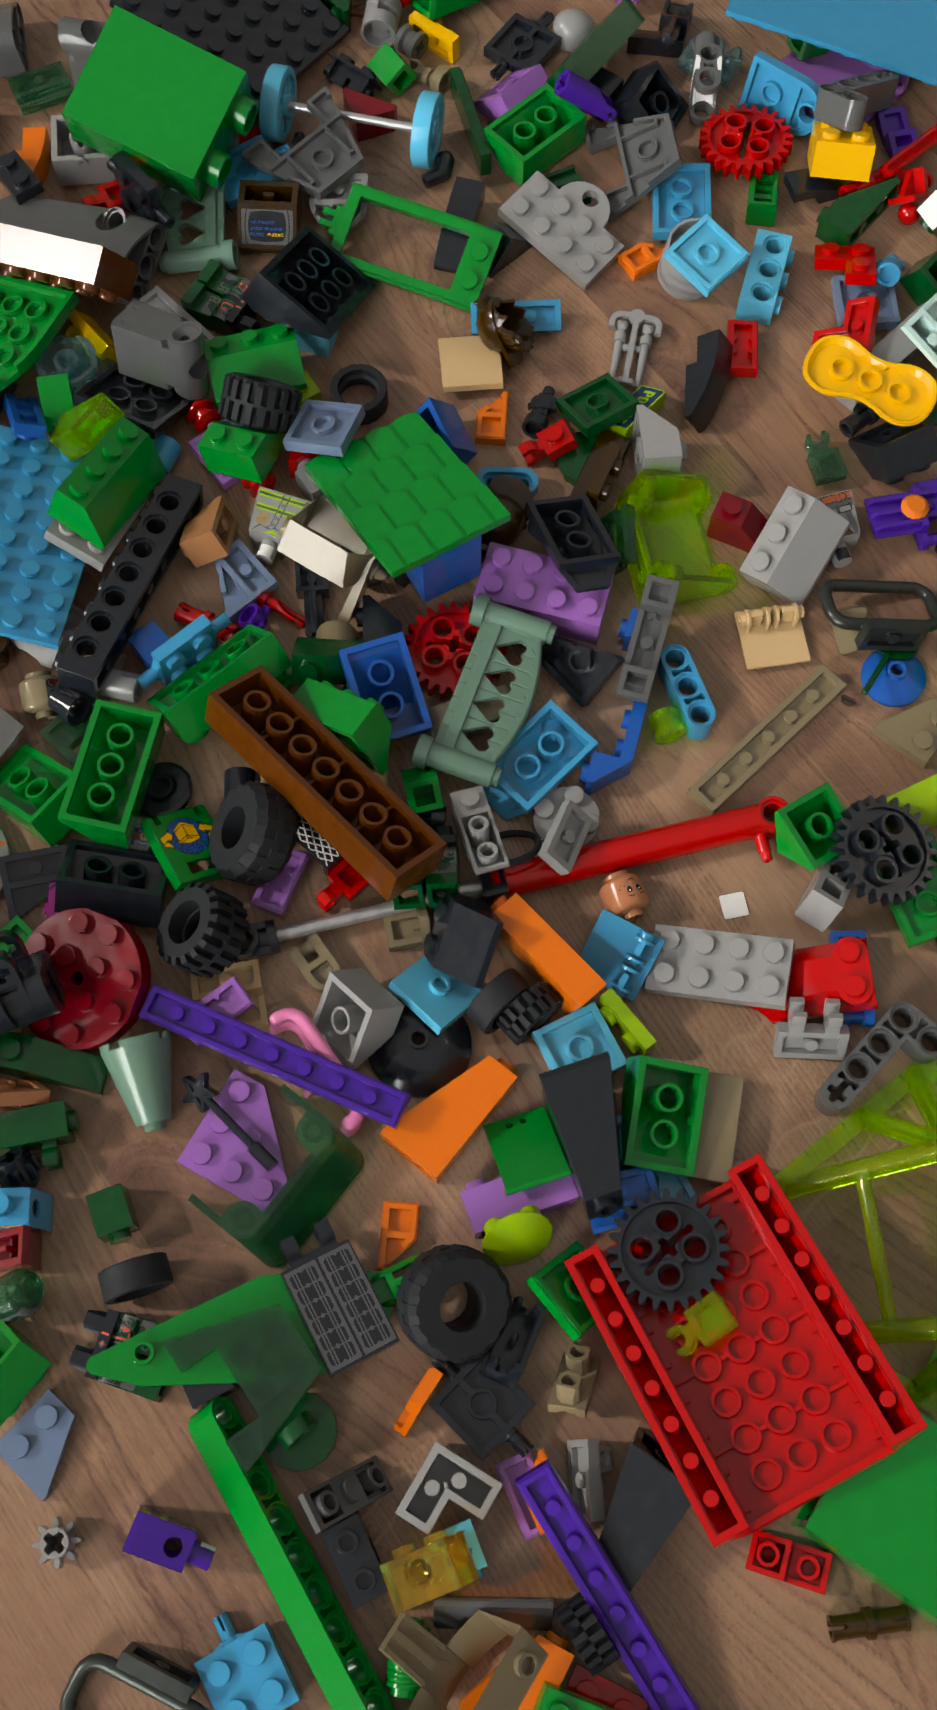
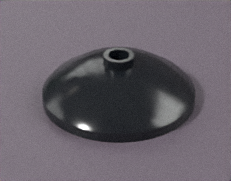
[368,998,472,1098]

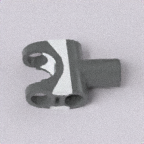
[689,31,722,126]

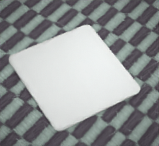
[719,892,749,920]

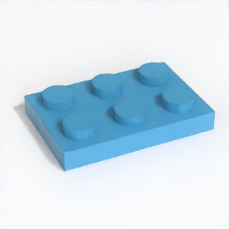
[652,163,712,240]

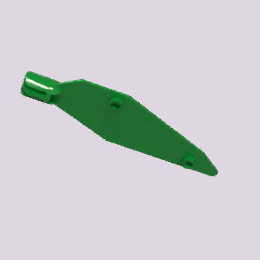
[86,1251,421,1387]

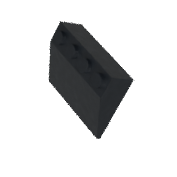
[241,224,377,340]

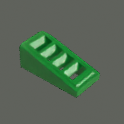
[745,172,780,227]

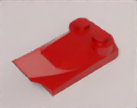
[750,937,878,1024]

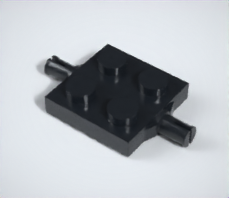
[484,11,561,81]
[107,150,176,229]
[429,1352,536,1461]

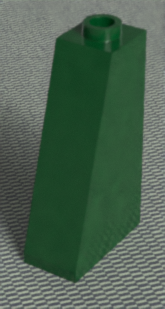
[546,0,645,89]

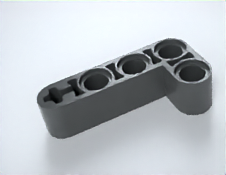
[813,70,899,132]
[814,1001,937,1117]

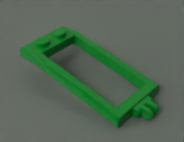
[318,182,503,314]

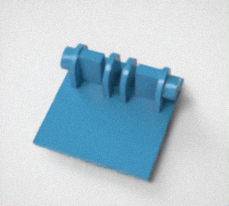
[579,909,665,1002]

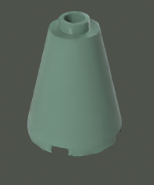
[99,1030,172,1133]

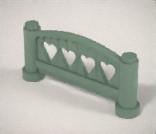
[159,132,240,275]
[411,593,557,788]

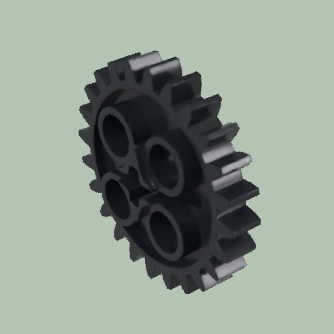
[829,795,937,907]
[607,1188,731,1314]

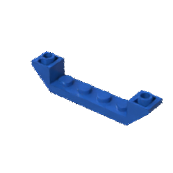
[580,608,654,795]

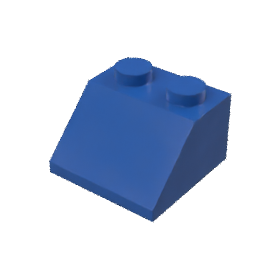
[416,397,477,464]

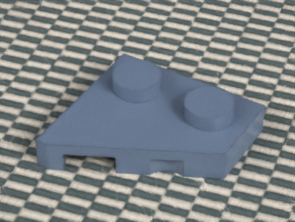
[215,538,279,623]
[0,1389,78,1501]

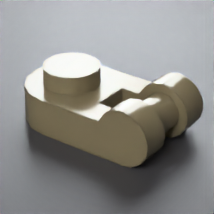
[286,932,341,994]

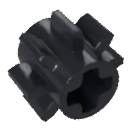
[0,1148,44,1188]

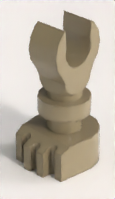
[409,58,450,95]

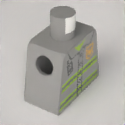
[249,486,313,565]

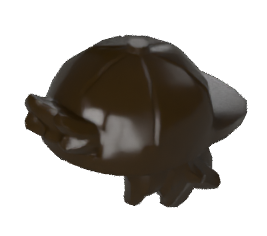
[473,294,535,368]
[481,475,532,554]

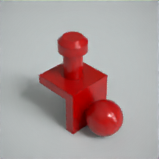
[888,166,934,225]

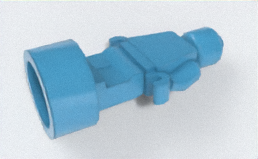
[876,254,906,287]

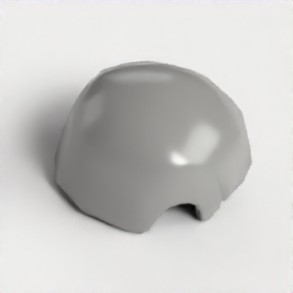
[553,7,594,52]

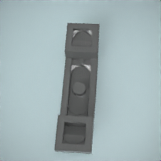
[615,574,680,704]

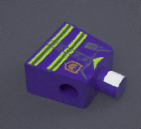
[122,1505,216,1573]

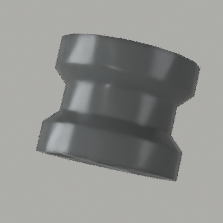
[394,23,429,60]

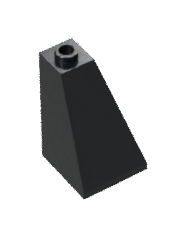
[539,1051,624,1220]
[599,1427,691,1591]

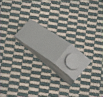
[794,842,865,932]

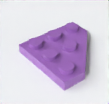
[177,1069,289,1217]

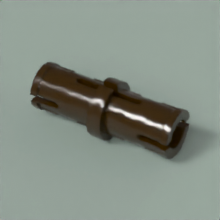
[826,1604,911,1643]

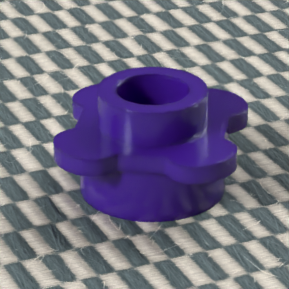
[238,603,270,630]

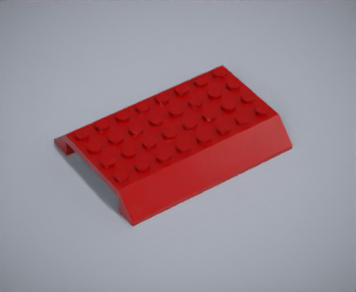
[564,1153,928,1548]

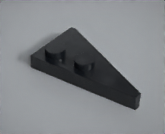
[521,635,625,707]

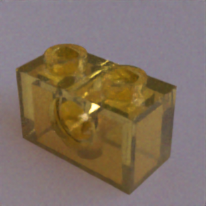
[380,1528,480,1614]

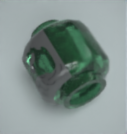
[0,1268,45,1323]

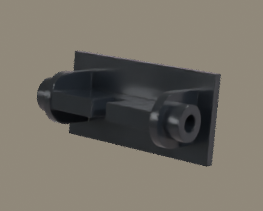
[323,50,382,97]

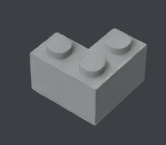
[395,1442,503,1535]

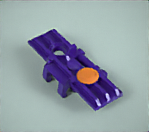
[864,479,937,551]

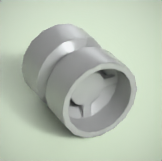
[360,0,402,49]

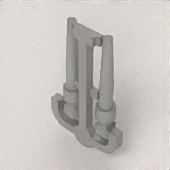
[608,309,662,389]

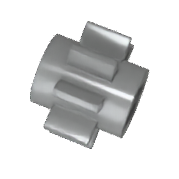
[32,1516,85,1569]

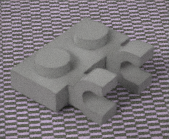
[772,997,850,1060]

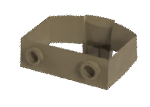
[277,497,388,623]
[379,1610,549,1710]

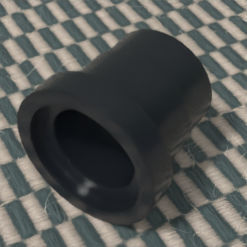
[48,687,91,726]

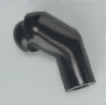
[421,150,455,189]

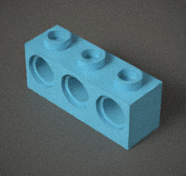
[735,228,795,326]

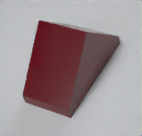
[343,88,398,142]
[0,1225,42,1272]

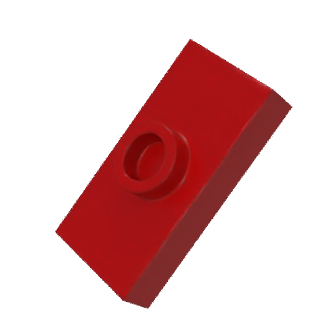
[727,320,758,378]

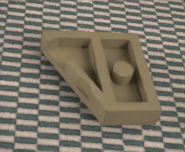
[870,697,937,768]

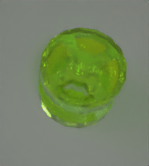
[647,706,687,745]

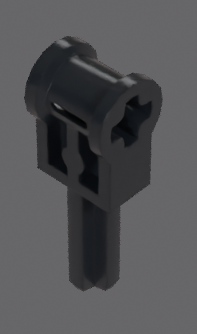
[658,0,694,49]
[294,561,330,638]

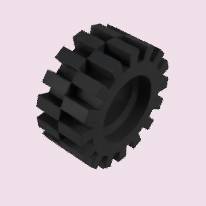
[497,981,563,1046]
[553,1592,620,1677]

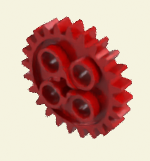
[698,103,793,181]
[404,601,507,701]

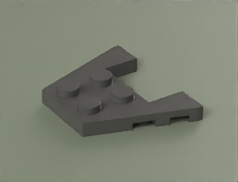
[240,86,364,200]
[585,113,683,223]

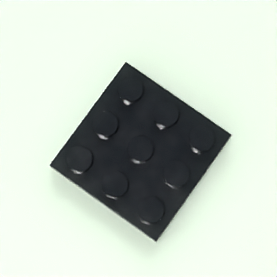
[74,363,203,440]

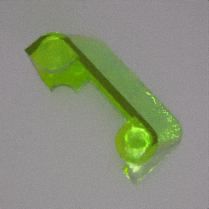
[614,469,738,604]

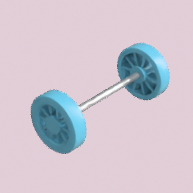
[259,63,445,170]

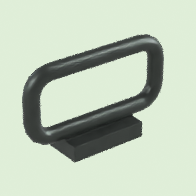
[818,579,937,651]
[59,1641,209,1710]

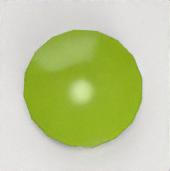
[482,1205,553,1266]

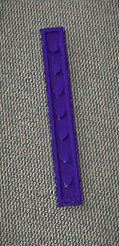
[138,984,412,1130]
[515,1458,702,1710]

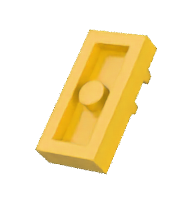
[409,10,460,65]
[65,309,117,362]

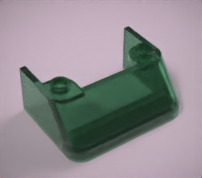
[188,1084,365,1269]

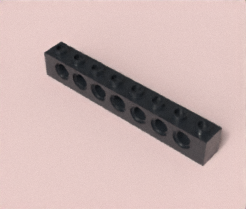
[54,473,204,698]

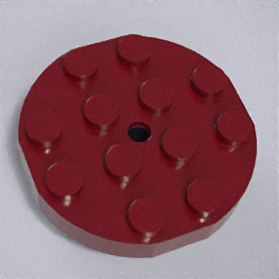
[25,908,151,1050]

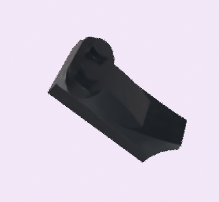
[525,494,621,593]

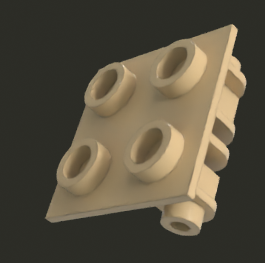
[734,602,811,670]

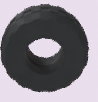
[209,781,299,887]
[396,1244,512,1363]

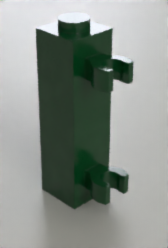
[0,1100,80,1171]

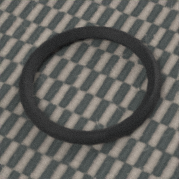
[499,830,542,868]

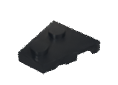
[0,844,67,920]

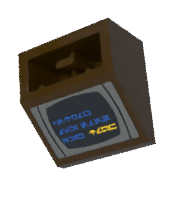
[237,180,302,254]

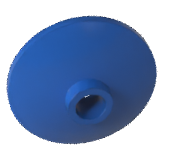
[860,651,926,707]

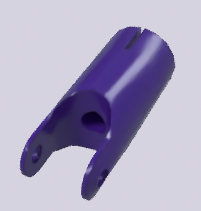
[554,69,617,121]

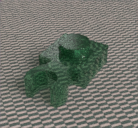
[804,430,848,486]

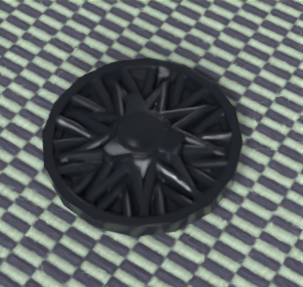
[140,762,193,819]

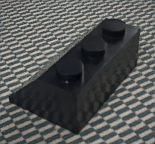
[54,839,169,928]

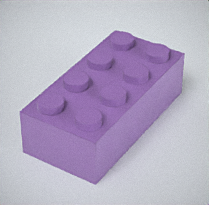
[473,542,615,645]

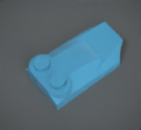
[483,700,598,820]

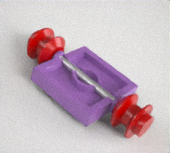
[187,399,276,498]

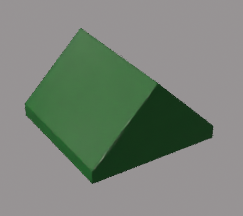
[774,782,862,871]

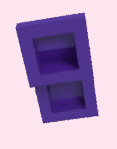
[874,105,919,158]

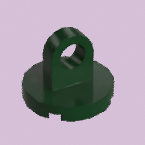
[261,1391,338,1471]

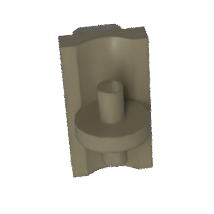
[547,1344,601,1419]

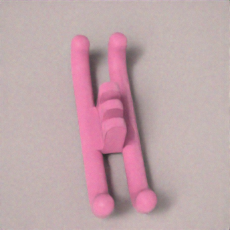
[269,1008,364,1138]

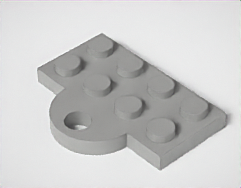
[498,170,625,291]

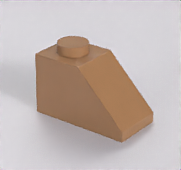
[179,495,239,568]

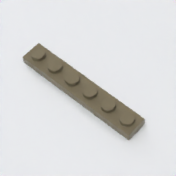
[687,664,847,815]

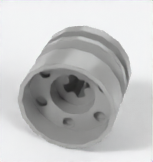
[657,218,705,301]

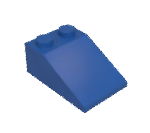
[338,631,433,743]

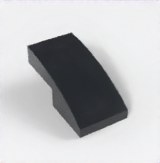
[783,169,846,204]

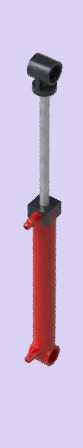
[234,796,788,962]

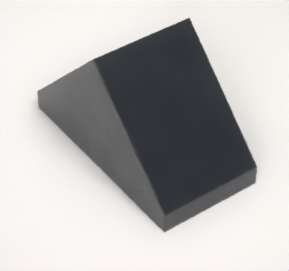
[488,221,533,278]

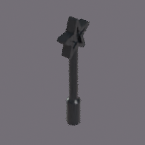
[182,1072,278,1172]

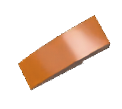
[9,126,52,197]

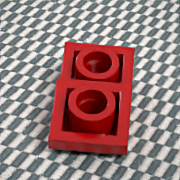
[745,1530,834,1595]

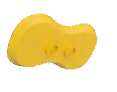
[802,335,937,427]

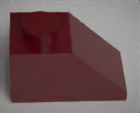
[706,491,768,553]

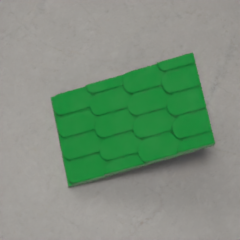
[305,412,511,603]

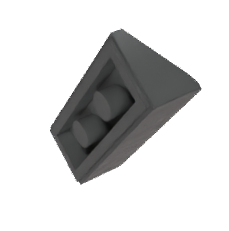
[434,1595,553,1631]

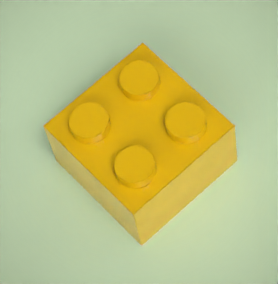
[807,121,876,182]

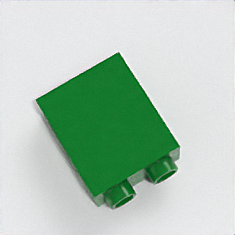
[61,5,259,202]
[791,1412,937,1626]

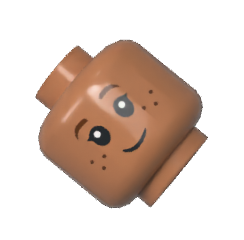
[599,870,650,923]

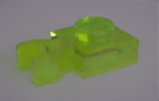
[666,1290,739,1357]

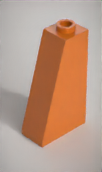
[490,893,607,1015]
[380,1055,518,1184]

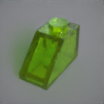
[49,392,125,462]

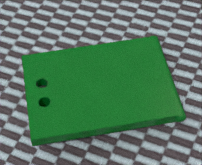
[483,1106,572,1196]

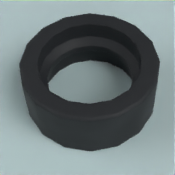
[330,364,388,425]
[467,968,531,1034]
[98,1252,174,1305]

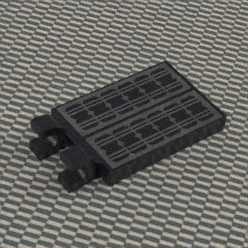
[279,1218,400,1379]

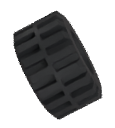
[218,372,303,434]
[156,882,249,978]

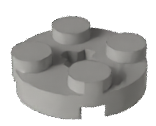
[533,785,600,845]

